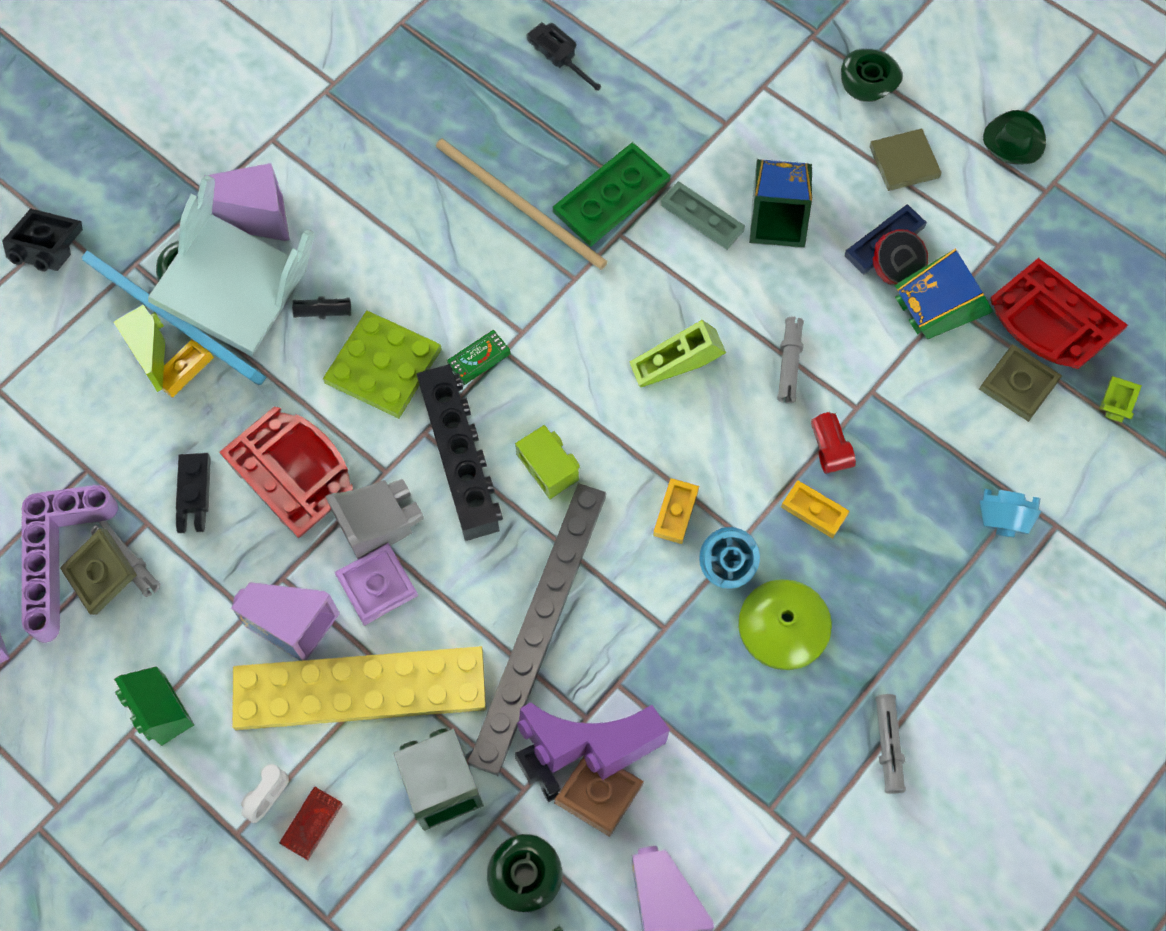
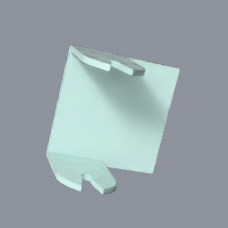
[148,175,314,357]

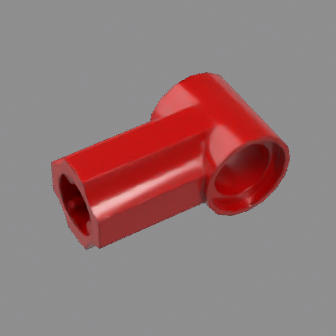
[811,412,856,474]

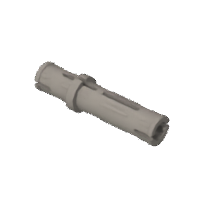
[777,317,804,403]
[91,521,160,597]
[875,694,906,794]

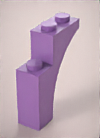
[517,702,670,780]

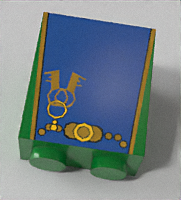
[895,248,994,339]

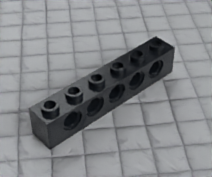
[416,364,503,541]

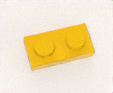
[162,339,214,398]
[653,478,699,544]
[781,480,850,539]

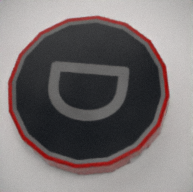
[873,230,928,285]

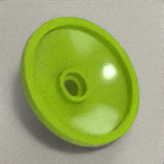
[738,579,832,670]

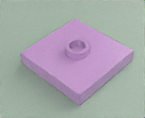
[334,543,418,626]

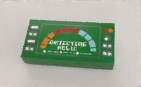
[447,329,511,385]

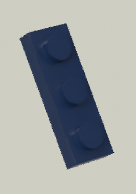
[844,204,927,275]

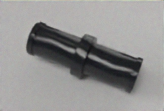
[292,296,351,319]

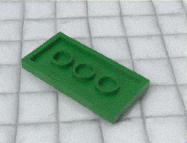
[552,142,671,247]

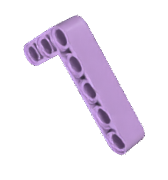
[22,485,118,643]

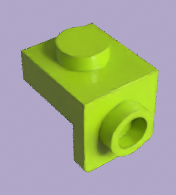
[1099,376,1142,423]

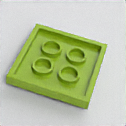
[323,310,442,419]

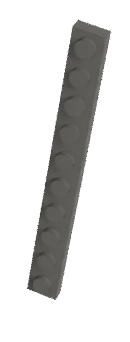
[468,483,606,776]

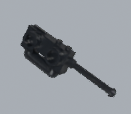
[527,22,601,91]

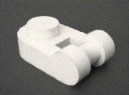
[241,764,289,823]

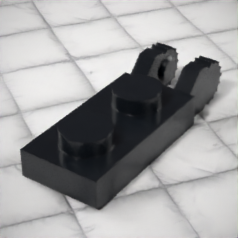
[175,453,211,533]

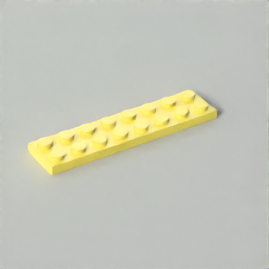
[232,646,486,730]

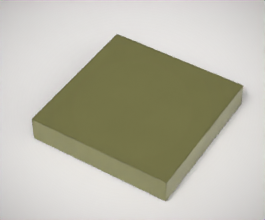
[869,128,942,191]
[979,344,1062,422]
[60,528,137,615]

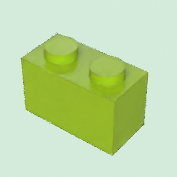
[515,424,580,500]

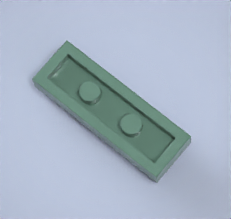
[661,181,745,250]

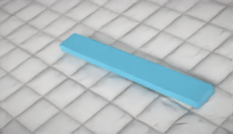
[81,250,267,385]

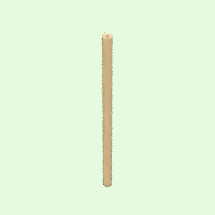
[436,139,607,270]

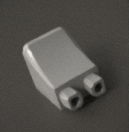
[325,479,424,559]

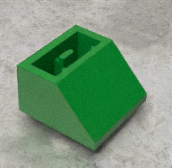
[114,666,194,746]

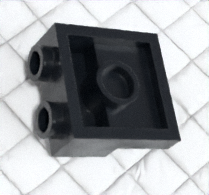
[2,208,83,272]

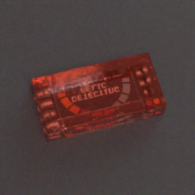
[279,786,343,861]

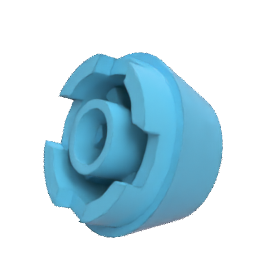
[979,489,1042,538]
[699,527,760,589]

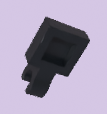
[515,744,561,802]

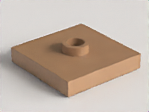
[554,755,644,837]

